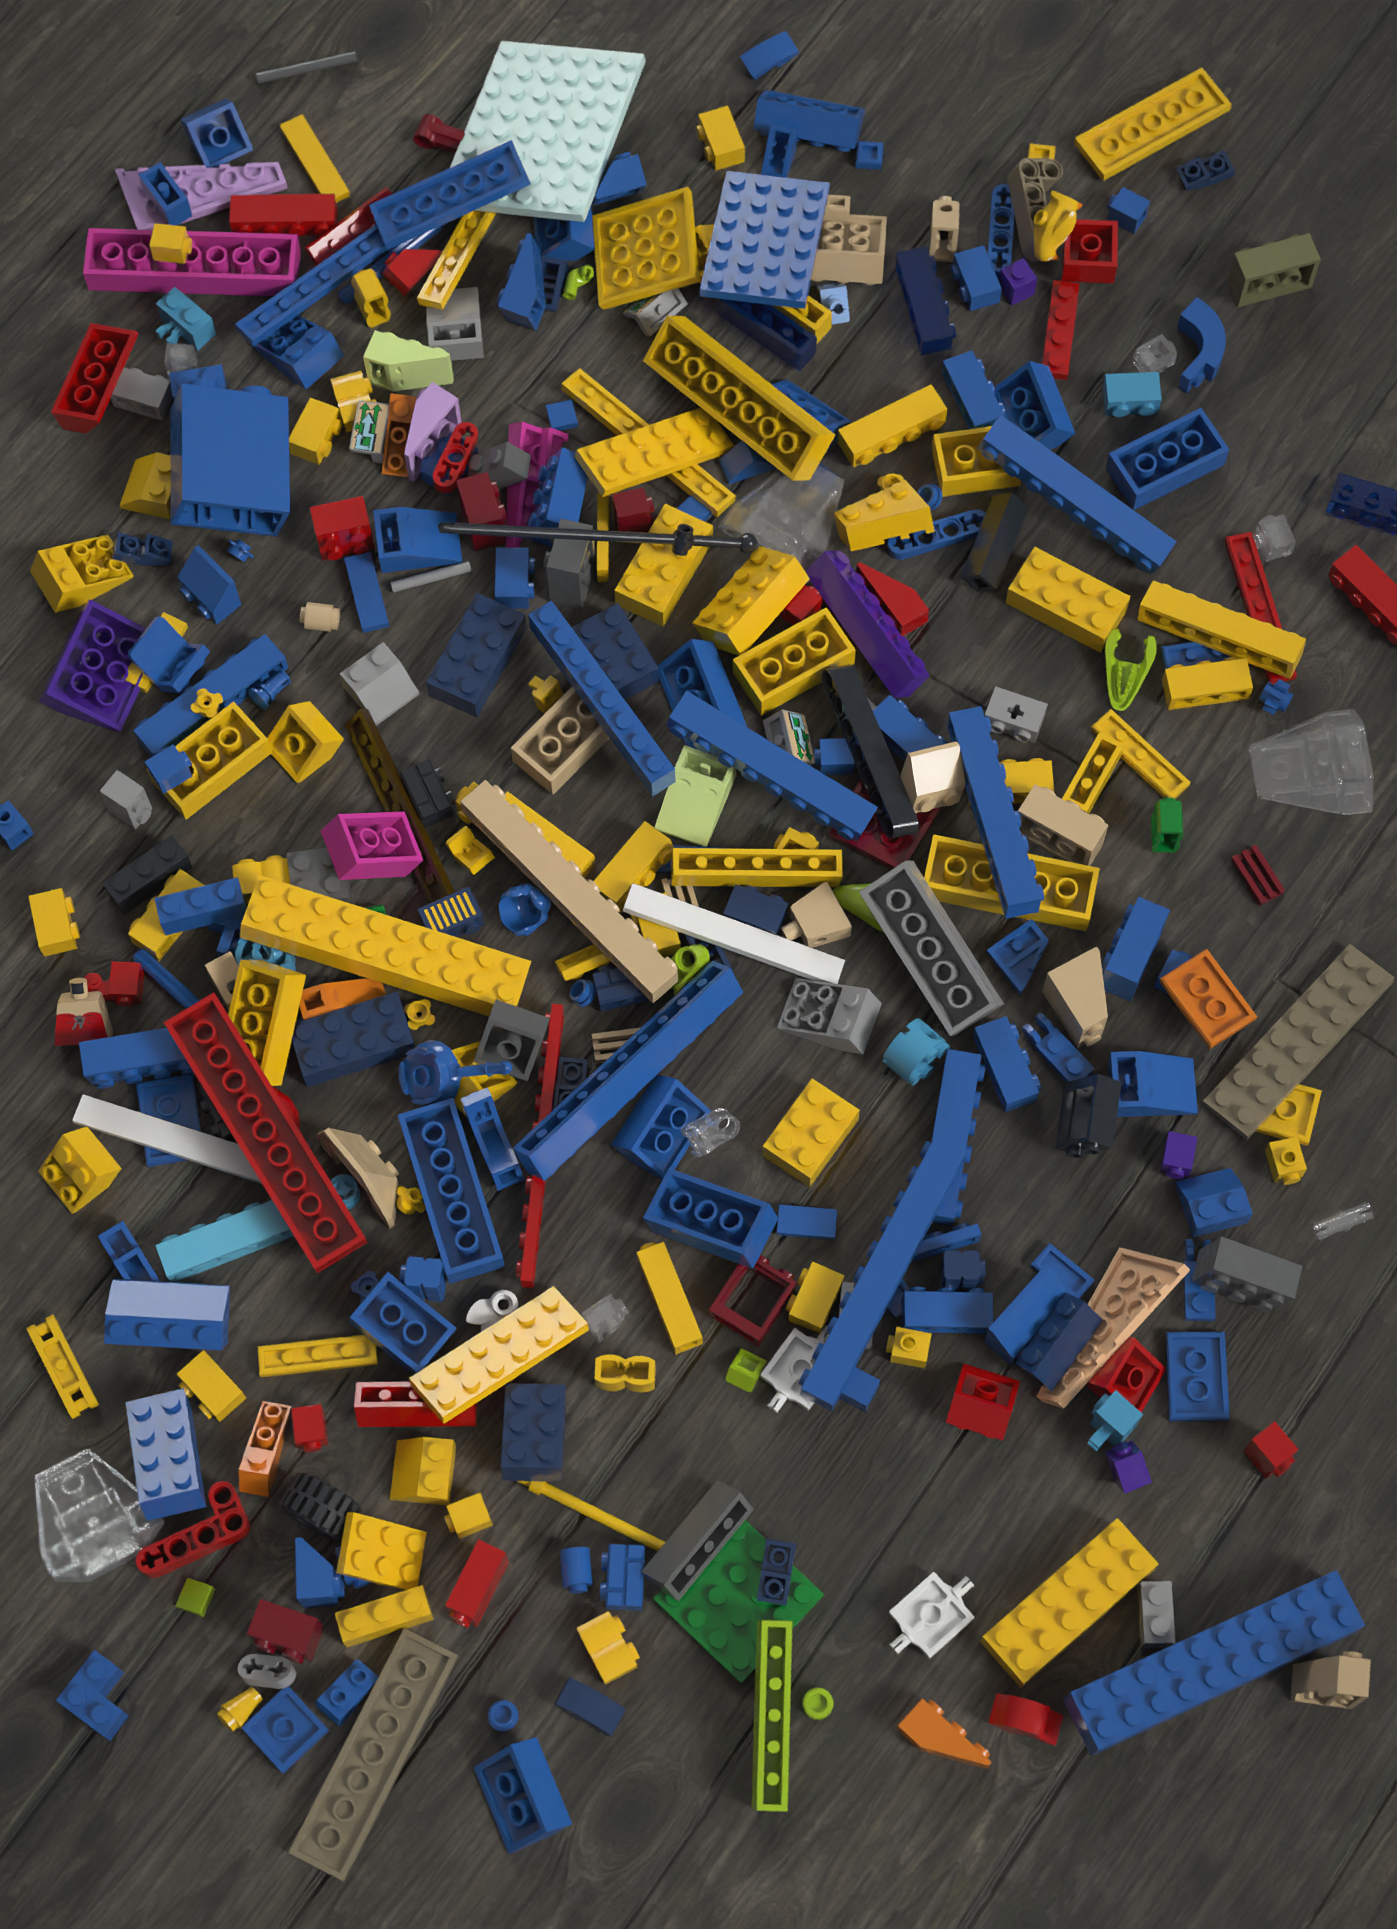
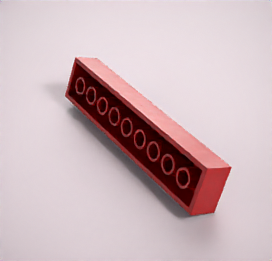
[164,993,367,1273]

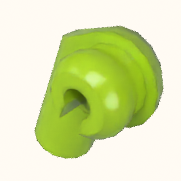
[563,265,594,300]

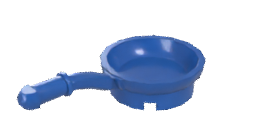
[399,1040,513,1106]

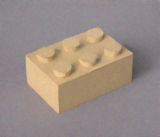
[1018,785,1108,866]

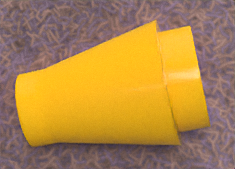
[217,1687,263,1732]

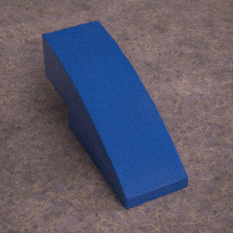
[98,1220,160,1281]

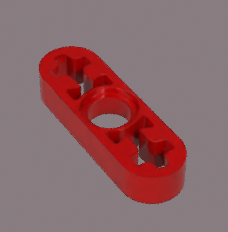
[433,422,478,493]

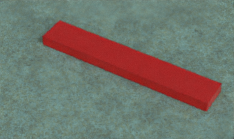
[1224,532,1297,684]

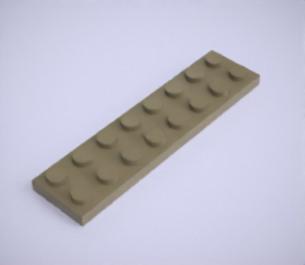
[1203,944,1395,1140]
[288,1628,459,1882]

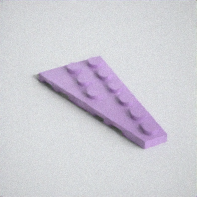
[115,162,288,230]

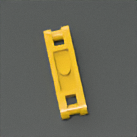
[27,1314,99,1419]

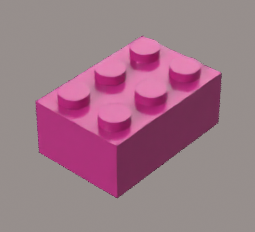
[321,812,423,880]

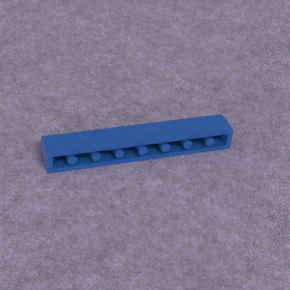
[976,415,1177,575]
[528,601,676,797]
[666,690,878,842]
[947,706,1044,919]

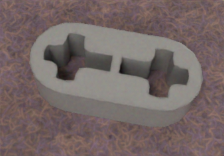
[238,1654,296,1689]

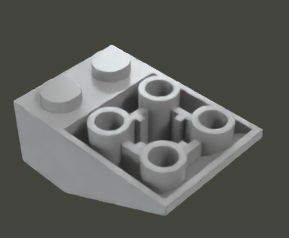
[426,287,484,361]
[777,978,882,1054]

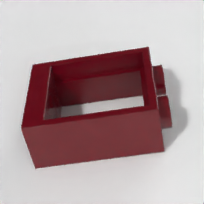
[709,1255,797,1347]

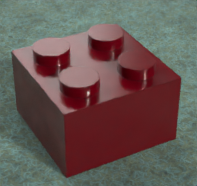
[456,472,507,552]
[247,1599,324,1664]

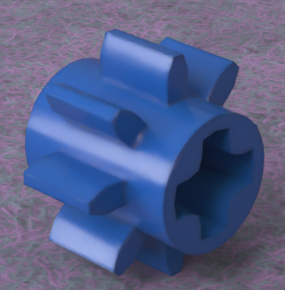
[1259,679,1294,715]

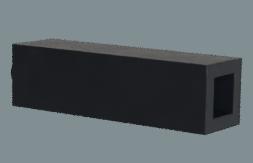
[961,493,1029,592]

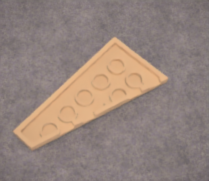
[1037,1247,1190,1408]

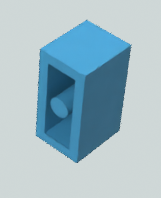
[1103,372,1162,417]

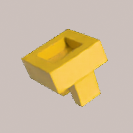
[528,675,564,713]

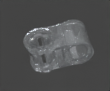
[681,1108,740,1157]

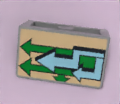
[623,288,688,336]
[350,400,389,464]
[763,709,815,766]

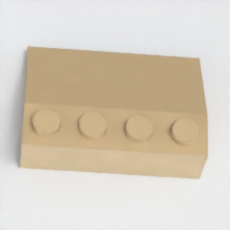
[811,214,887,285]

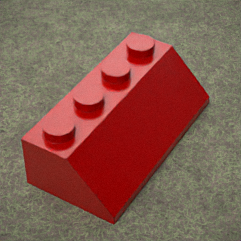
[51,323,138,434]

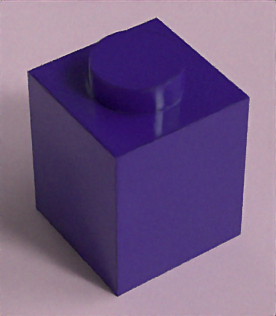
[999,258,1037,306]
[1160,1131,1197,1179]
[1105,1441,1152,1494]

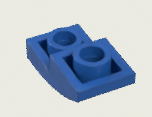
[740,31,800,80]

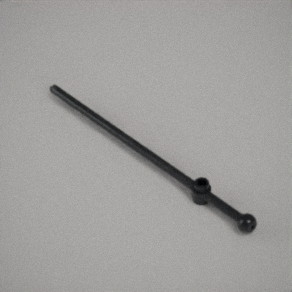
[438,522,757,556]

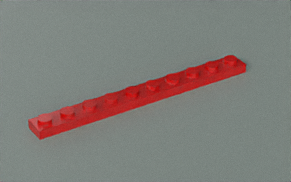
[516,1004,564,1288]

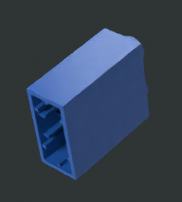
[171,379,290,537]

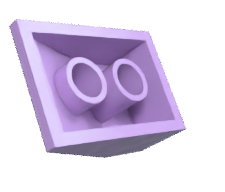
[404,382,462,482]

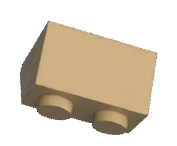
[900,741,966,813]

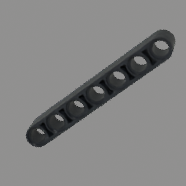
[822,664,918,839]

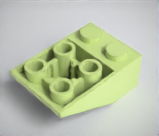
[363,330,454,391]
[655,745,736,847]

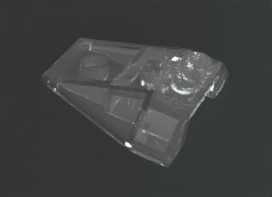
[718,465,844,582]
[1249,709,1373,815]
[34,1448,164,1582]

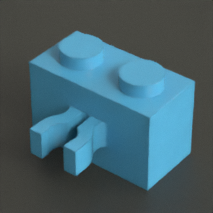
[156,287,216,351]
[1087,1390,1143,1452]

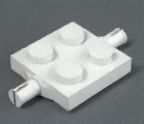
[760,1325,829,1413]
[889,1572,975,1659]

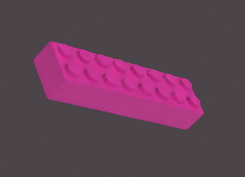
[83,228,301,296]

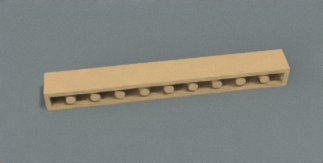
[461,780,678,1003]

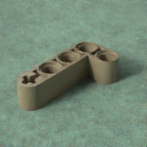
[1008,158,1063,263]

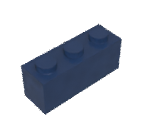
[1015,1293,1103,1391]

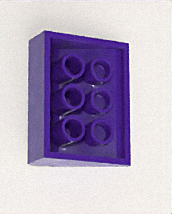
[38,600,147,732]

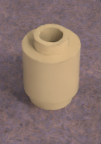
[300,602,340,632]

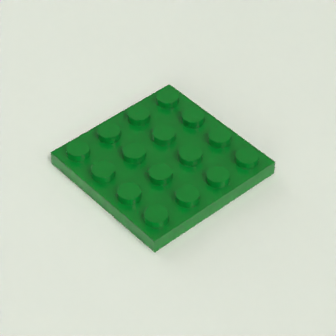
[654,1520,824,1684]

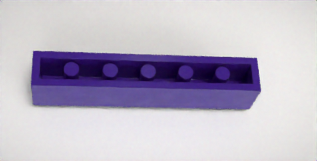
[805,551,930,698]

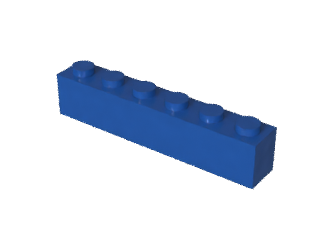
[133,634,288,757]
[931,1049,985,1226]

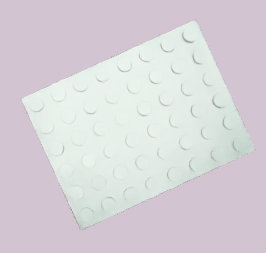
[450,41,645,222]

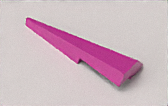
[506,422,569,548]

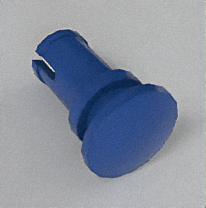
[248,669,291,711]

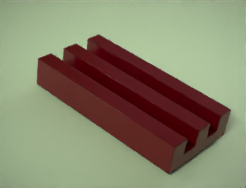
[1231,844,1285,906]

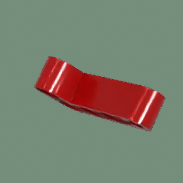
[136,1481,251,1578]

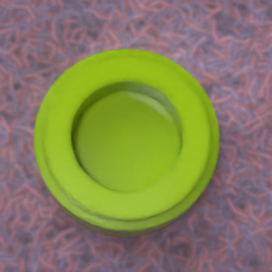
[803,1688,833,1720]

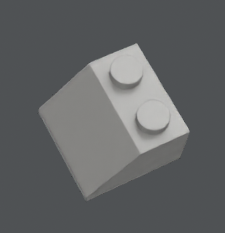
[340,642,419,726]

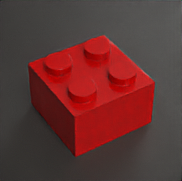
[1061,219,1118,284]
[310,496,375,560]

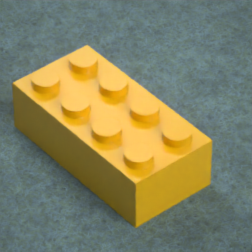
[615,504,713,627]
[692,546,809,656]
[1006,547,1131,653]
[733,607,856,716]
[147,701,272,820]
[228,960,306,1086]

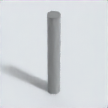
[390,561,471,593]

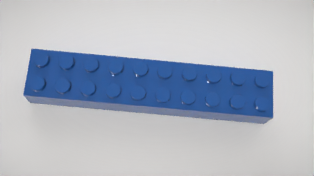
[1063,1570,1366,1756]

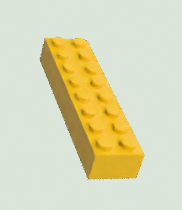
[643,315,835,481]

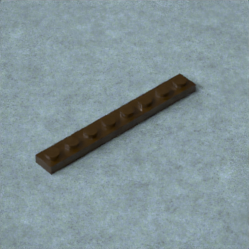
[344,709,455,904]

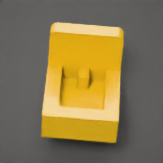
[446,826,494,875]
[774,827,819,850]

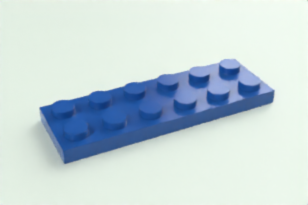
[369,140,531,250]

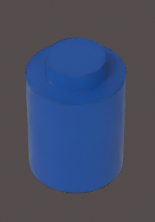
[559,1547,593,1594]

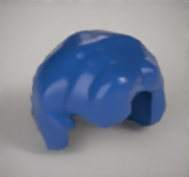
[498,883,551,936]

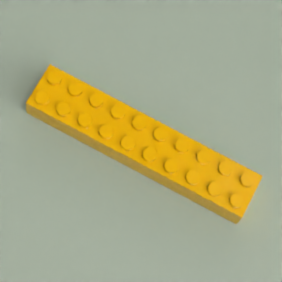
[240,875,531,1016]

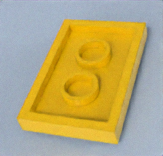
[336,1512,427,1591]

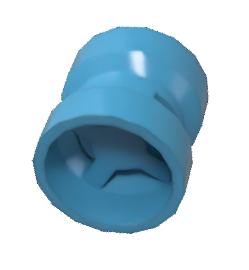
[331,1174,360,1209]

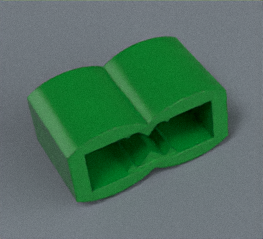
[1150,797,1183,853]

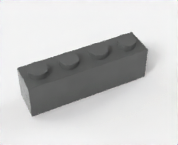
[641,1480,754,1601]

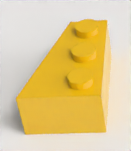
[834,480,935,551]

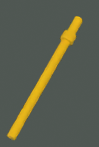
[518,1481,666,1552]

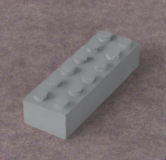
[859,861,1004,1036]

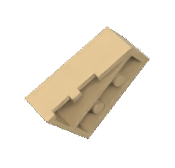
[1291,1652,1371,1709]

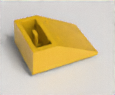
[30,535,133,613]

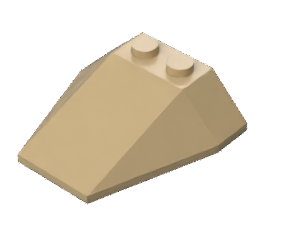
[316,1128,399,1228]

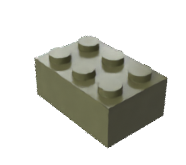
[1227,233,1321,307]

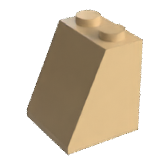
[1042,947,1108,1048]

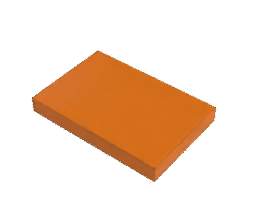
[1159,949,1257,1050]

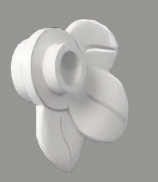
[466,1290,518,1332]

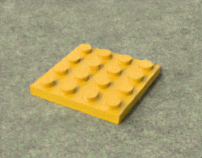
[592,187,699,310]

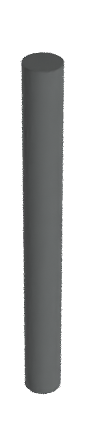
[256,51,357,84]

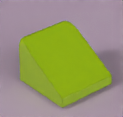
[725,1348,767,1392]
[175,1578,216,1617]

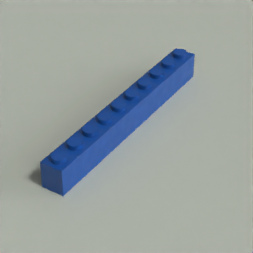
[513,961,743,1181]
[798,1135,967,1411]

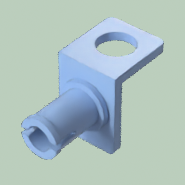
[817,283,850,324]

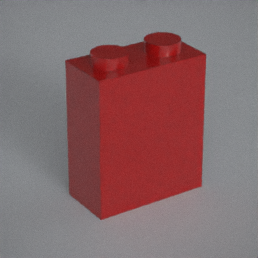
[445,1539,509,1629]

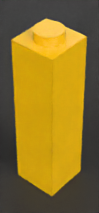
[637,1241,703,1355]

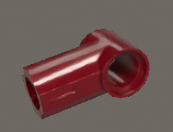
[413,114,465,153]

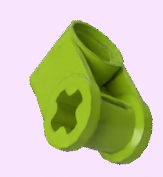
[671,944,710,995]

